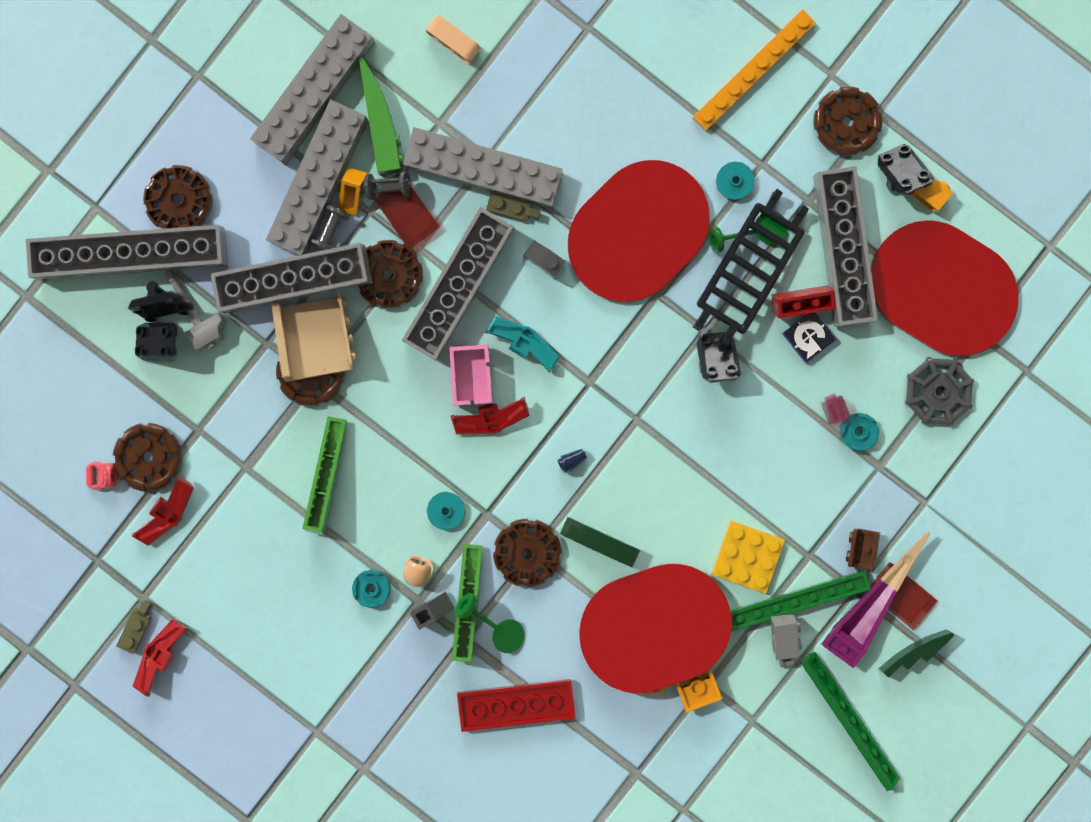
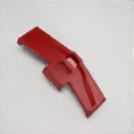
[451,396,530,434]
[132,476,194,546]
[132,619,189,697]

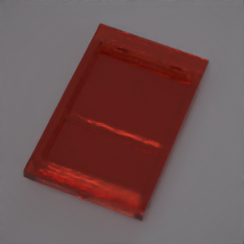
[374,187,440,248]
[866,562,937,630]

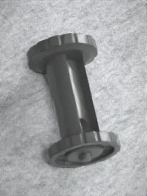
[364,171,411,200]
[310,205,350,250]

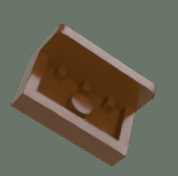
[846,528,880,570]

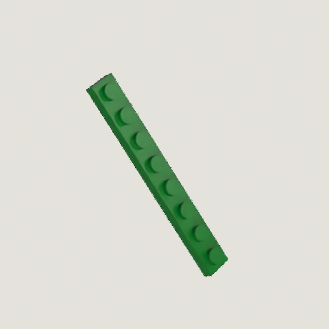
[730,570,871,631]
[801,652,900,791]

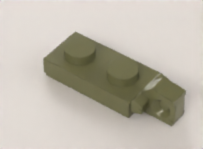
[486,191,540,221]
[116,600,152,654]

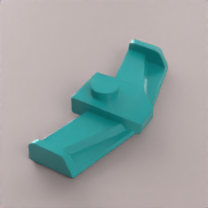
[484,316,560,373]

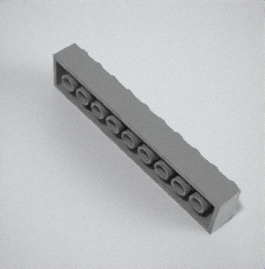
[26,225,228,280]

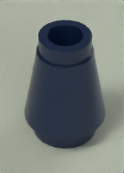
[557,449,587,473]

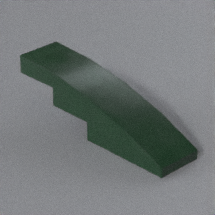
[560,517,640,568]
[878,629,955,678]

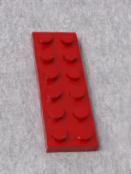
[457,679,576,732]

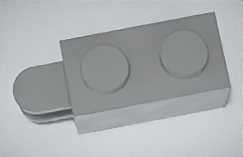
[770,614,802,667]

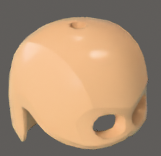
[403,556,433,587]

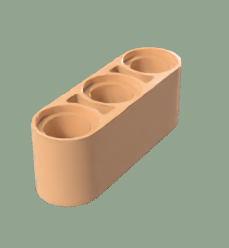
[425,15,481,64]

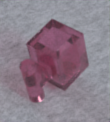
[821,393,851,424]

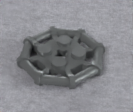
[905,357,974,426]

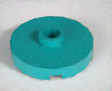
[715,161,755,201]
[840,413,879,451]
[427,491,465,530]
[352,569,391,608]

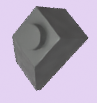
[523,240,565,279]

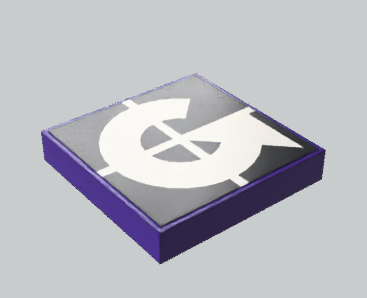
[782,313,836,363]

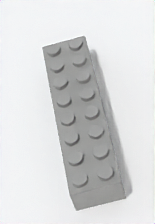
[250,14,375,166]
[266,99,369,256]
[403,127,563,209]
[813,166,878,327]
[402,207,514,361]
[210,243,373,313]

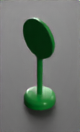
[709,211,788,254]
[455,593,524,653]

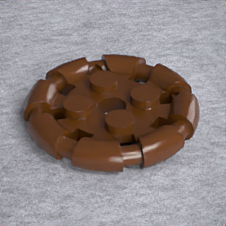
[813,86,883,156]
[143,165,213,229]
[359,240,423,309]
[276,361,345,407]
[113,423,182,492]
[493,518,562,588]

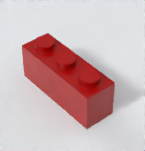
[771,285,836,318]

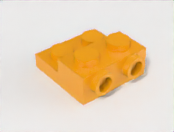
[675,668,722,713]

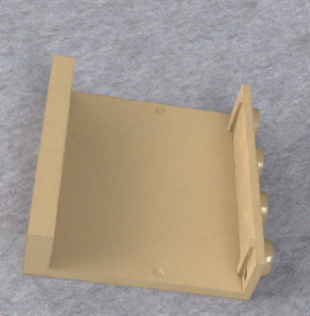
[271,292,357,382]

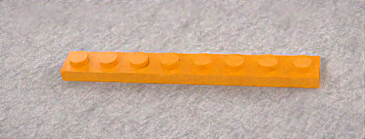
[693,9,816,132]

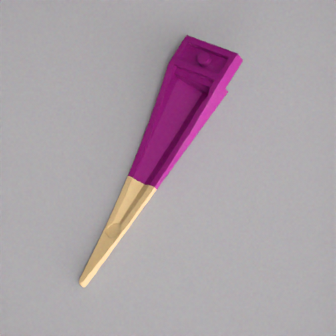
[821,531,930,668]

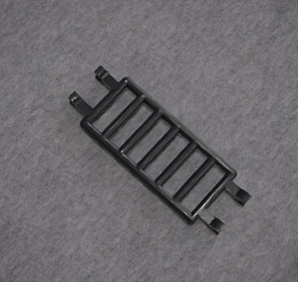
[692,189,809,347]

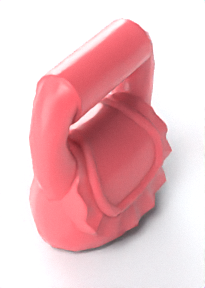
[86,462,118,490]

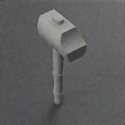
[165,270,227,352]

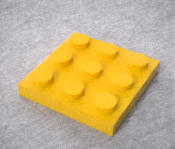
[711,520,785,594]

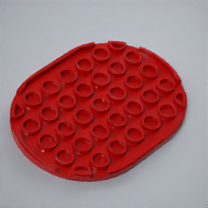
[567,160,710,302]
[871,220,1018,356]
[579,564,732,693]

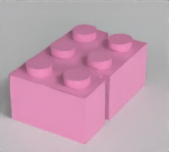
[449,345,493,405]

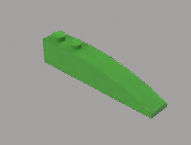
[359,57,404,176]
[302,416,347,535]
[452,544,483,663]

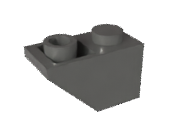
[410,591,455,630]

